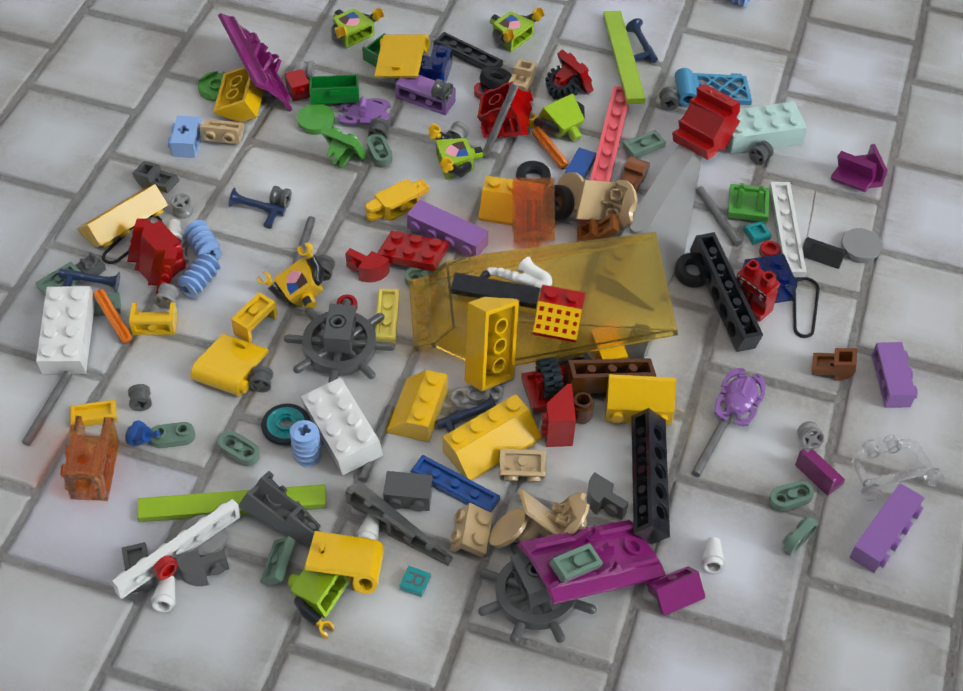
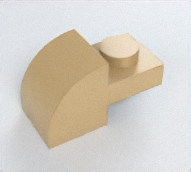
[509,59,537,91]

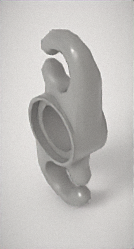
[449,385,504,406]

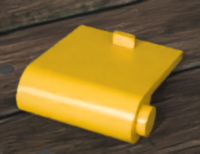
[374,34,430,78]
[190,333,269,396]
[305,531,385,594]

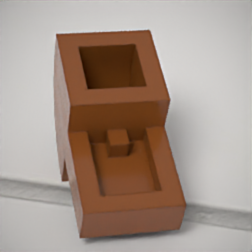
[620,156,650,194]
[577,213,619,248]
[812,348,858,381]

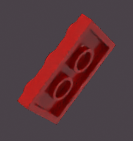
[377,231,449,271]

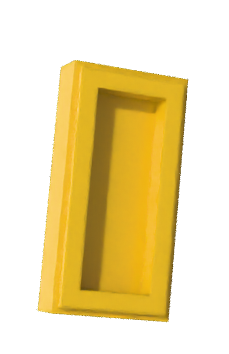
[70,399,117,428]

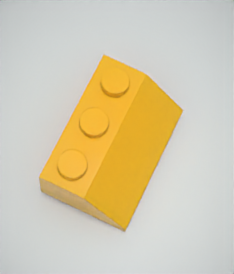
[213,67,264,122]
[478,175,545,230]
[386,370,449,442]
[605,374,676,425]

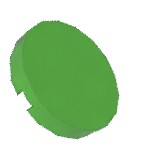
[198,71,226,101]
[297,104,335,135]

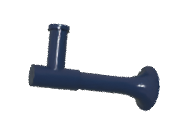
[626,18,658,63]
[229,187,286,229]
[59,268,120,293]
[436,393,496,433]

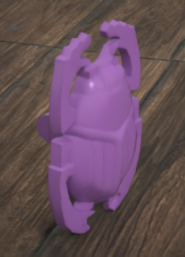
[338,97,391,125]
[714,368,766,426]

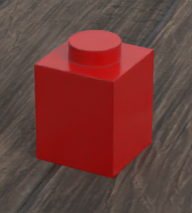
[285,69,310,102]

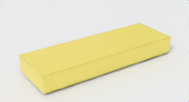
[375,289,400,344]

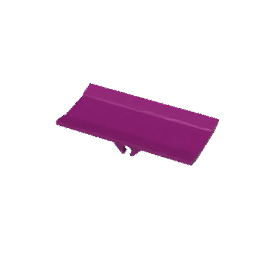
[218,13,292,111]
[518,520,666,605]

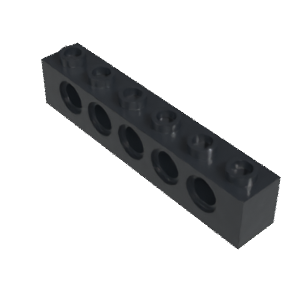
[690,232,763,352]
[631,408,670,544]

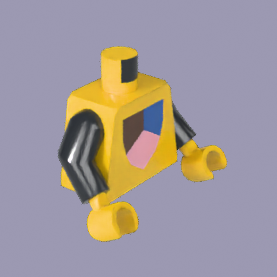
[257,242,324,309]

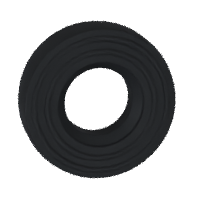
[479,66,512,89]
[516,161,551,188]
[543,185,574,221]
[675,253,705,288]

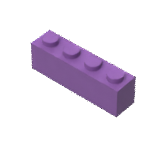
[407,199,489,260]
[849,483,925,573]

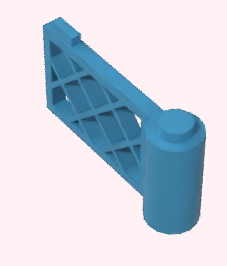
[674,68,752,107]

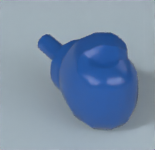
[125,420,160,446]

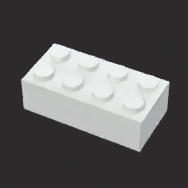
[36,286,95,374]
[301,377,383,476]

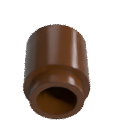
[573,392,594,424]

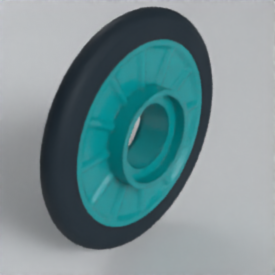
[261,403,310,445]

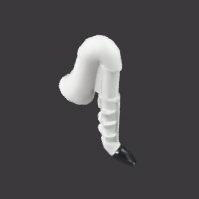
[479,257,553,290]

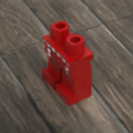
[736,259,780,322]

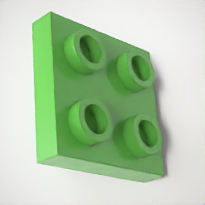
[321,126,367,168]
[727,183,770,222]

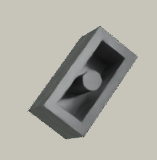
[383,471,433,512]

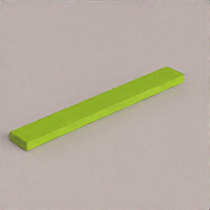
[603,11,646,104]
[137,484,327,522]

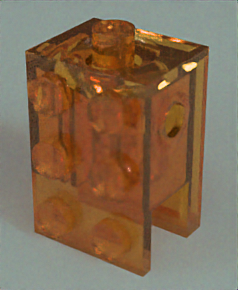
[512,178,555,248]
[60,416,120,501]

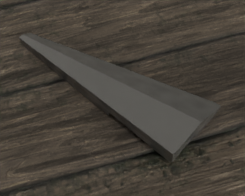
[239,471,324,553]
[345,482,453,566]

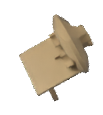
[557,172,638,230]
[488,489,590,548]

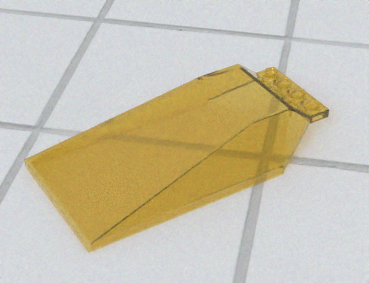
[408,232,678,366]

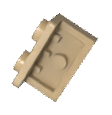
[199,119,244,144]
[499,449,546,482]
[450,503,493,557]

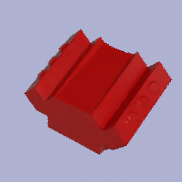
[477,81,534,138]
[672,84,740,160]
[127,218,186,294]

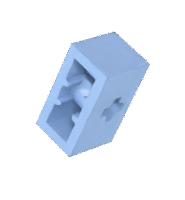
[168,115,201,158]

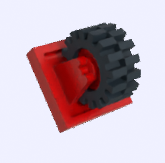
[545,49,594,100]
[521,356,574,413]

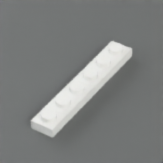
[769,182,807,277]
[112,499,240,599]

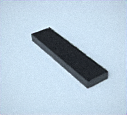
[434,32,503,70]
[450,272,540,309]

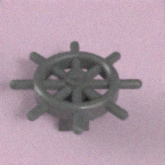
[284,298,395,383]
[478,542,597,644]

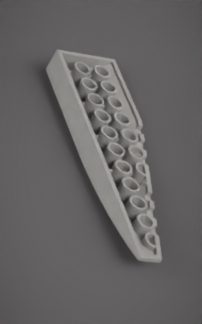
[596,145,702,313]

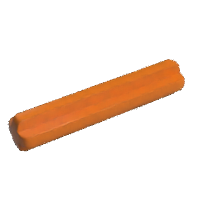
[532,126,569,169]
[93,288,132,344]

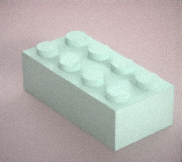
[727,101,807,154]

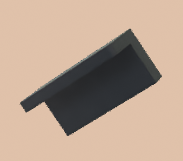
[802,237,846,269]

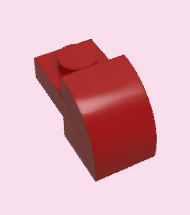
[345,248,390,283]

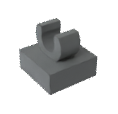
[75,252,106,275]

